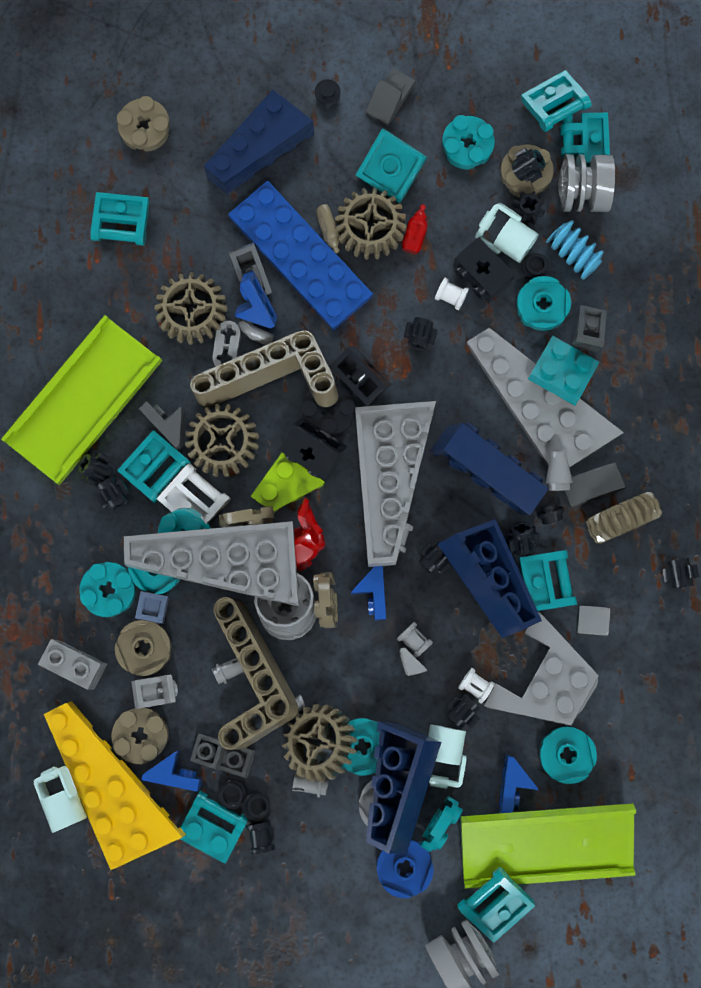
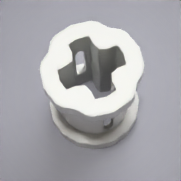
[435,278,469,311]
[458,668,495,704]

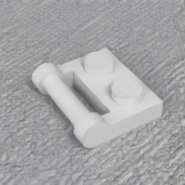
[157,463,231,524]

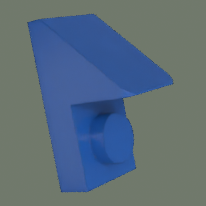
[234,270,278,328]
[351,566,386,621]
[142,750,203,791]
[498,755,538,813]

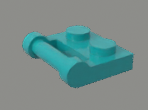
[521,70,592,132]
[91,192,150,246]
[117,430,191,503]
[518,550,577,611]
[180,790,248,864]
[457,867,536,943]

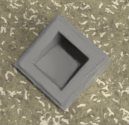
[577,606,610,636]
[399,648,427,676]

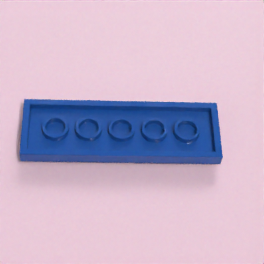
[228,181,373,331]

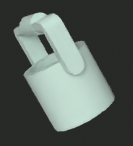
[476,203,539,263]
[428,724,466,789]
[34,766,87,833]

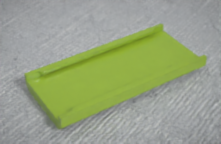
[1,315,162,486]
[460,803,636,889]

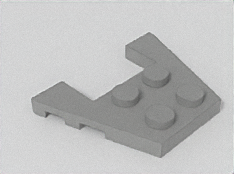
[484,612,599,726]

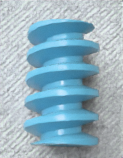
[546,220,604,280]

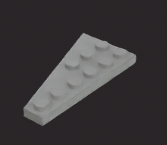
[466,328,624,468]
[355,401,436,567]
[124,521,299,607]

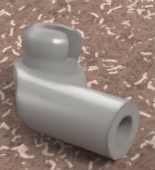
[238,319,274,345]

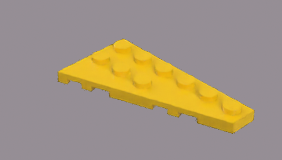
[44,701,186,870]

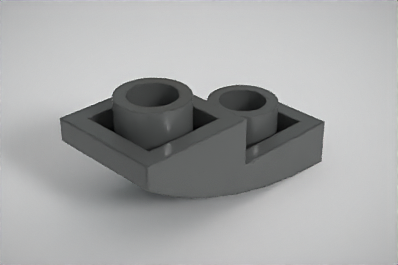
[565,463,626,508]
[190,734,256,778]

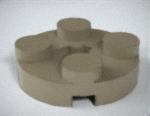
[117,96,170,151]
[500,144,554,198]
[218,507,274,528]
[313,572,338,628]
[115,620,172,676]
[112,707,169,764]

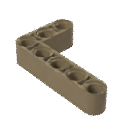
[190,330,339,407]
[214,597,298,750]

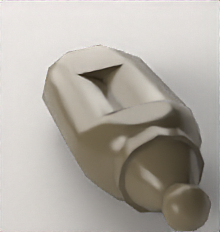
[316,204,340,254]

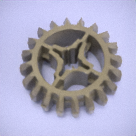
[335,187,406,260]
[154,272,228,345]
[185,404,259,477]
[586,492,662,544]
[282,704,358,782]

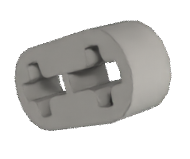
[212,321,242,367]

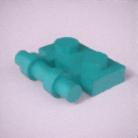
[560,112,610,167]

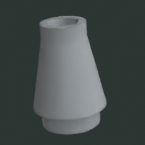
[545,452,573,491]

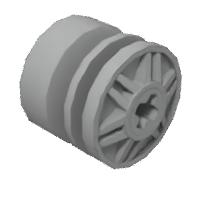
[558,154,615,212]
[254,573,316,640]
[425,919,499,988]

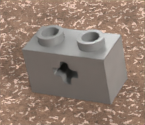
[38,639,107,690]

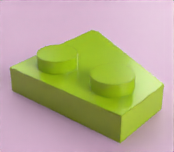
[251,453,325,513]

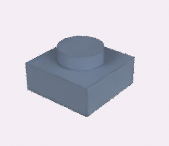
[135,591,169,624]

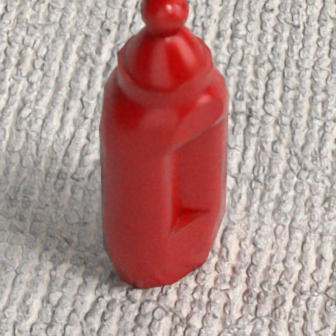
[402,204,428,254]

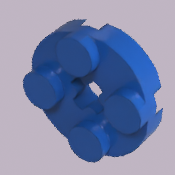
[376,839,434,898]

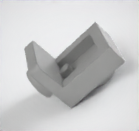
[131,674,178,709]

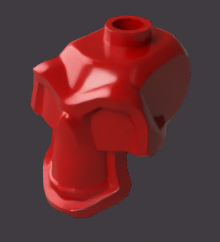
[294,498,325,572]

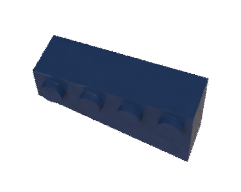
[204,89,314,194]
[429,422,549,515]
[438,519,542,638]
[366,721,442,854]

